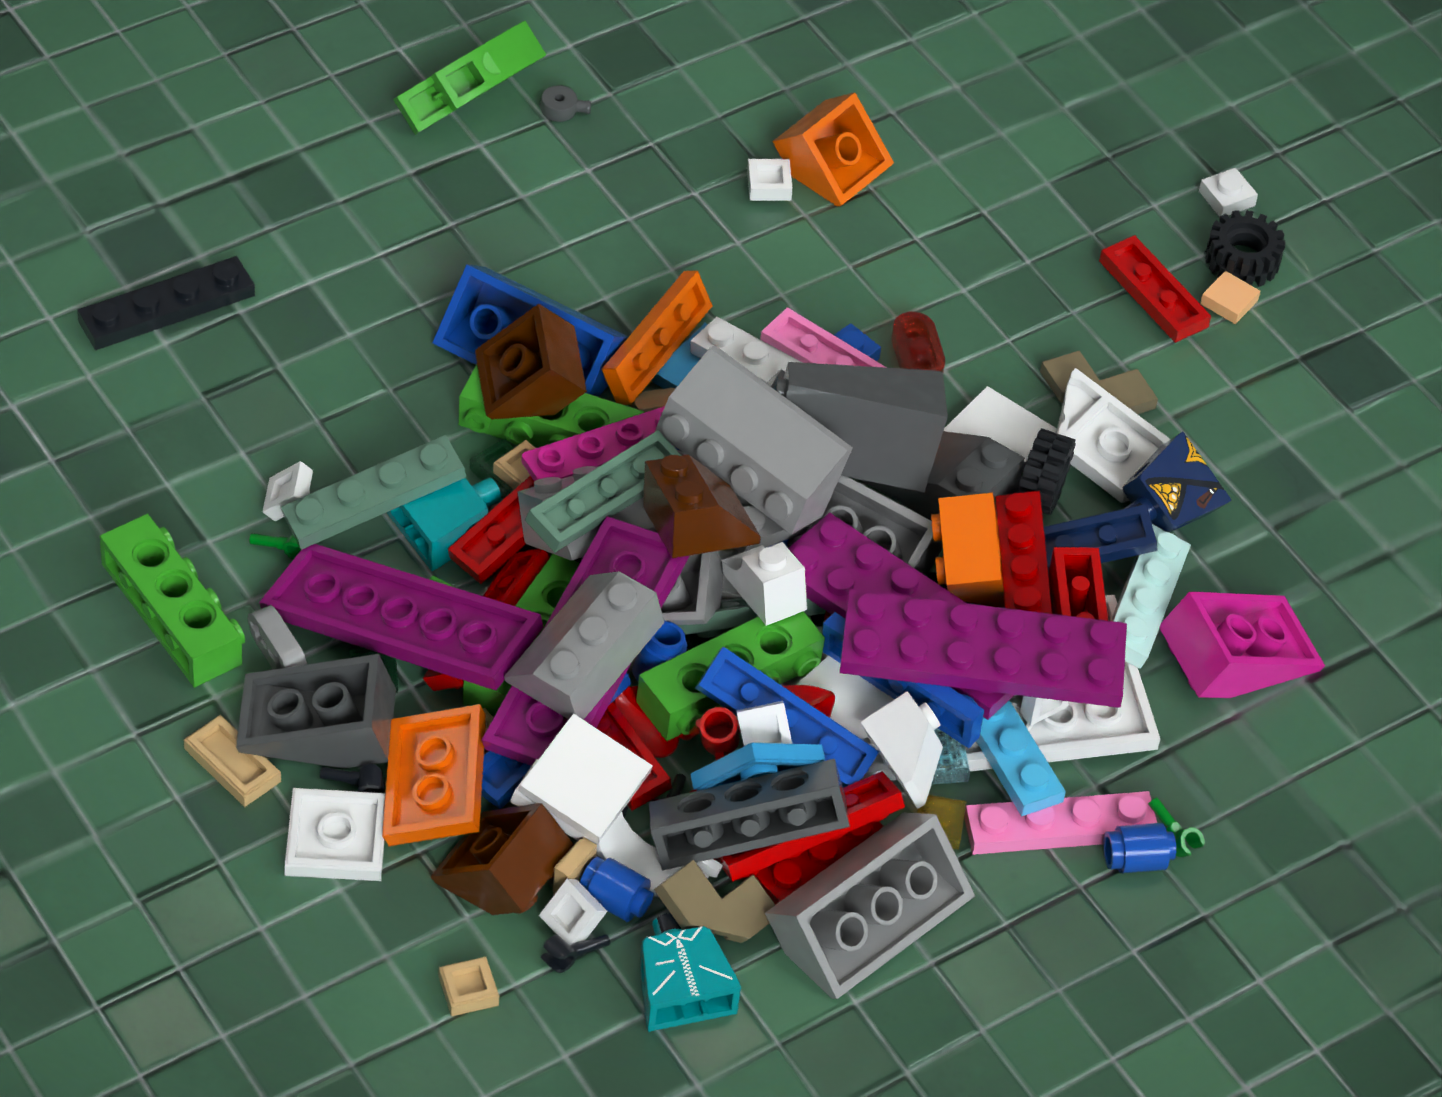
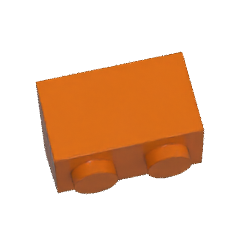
[772,92,894,206]
[931,493,1005,607]

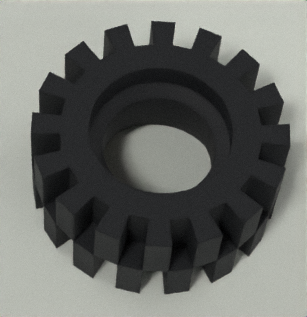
[1205,210,1286,287]
[1017,428,1076,515]

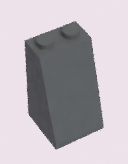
[773,362,948,492]

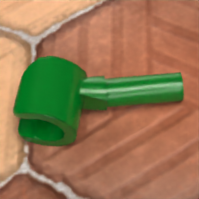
[249,533,301,560]
[1148,797,1205,857]

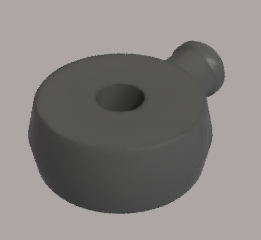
[540,85,591,122]

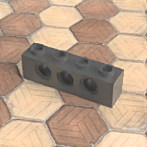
[649,759,850,871]

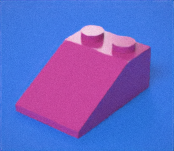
[1159,592,1325,698]

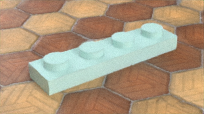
[1111,524,1191,669]

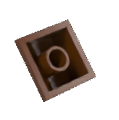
[475,304,587,420]
[643,454,761,558]
[430,803,574,915]

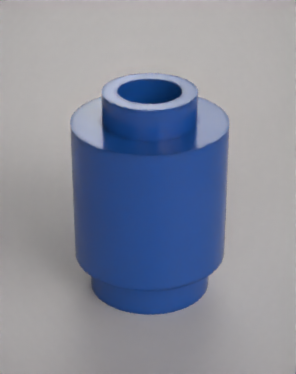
[632,621,687,681]
[1103,823,1176,873]
[580,856,654,922]

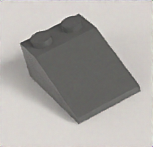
[861,431,1025,520]
[236,654,396,768]

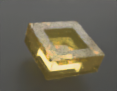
[917,795,966,850]

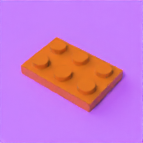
[382,704,486,846]

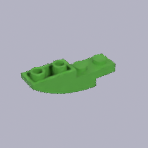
[393,20,546,135]

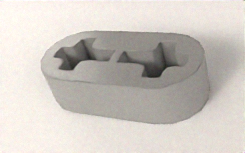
[248,605,307,670]

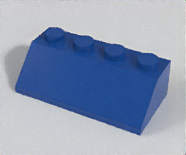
[432,264,628,397]

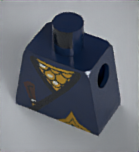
[1123,431,1231,533]

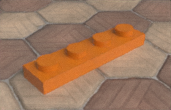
[602,270,713,405]

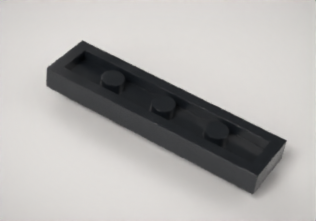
[77,256,255,350]

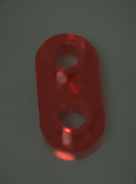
[891,312,945,373]

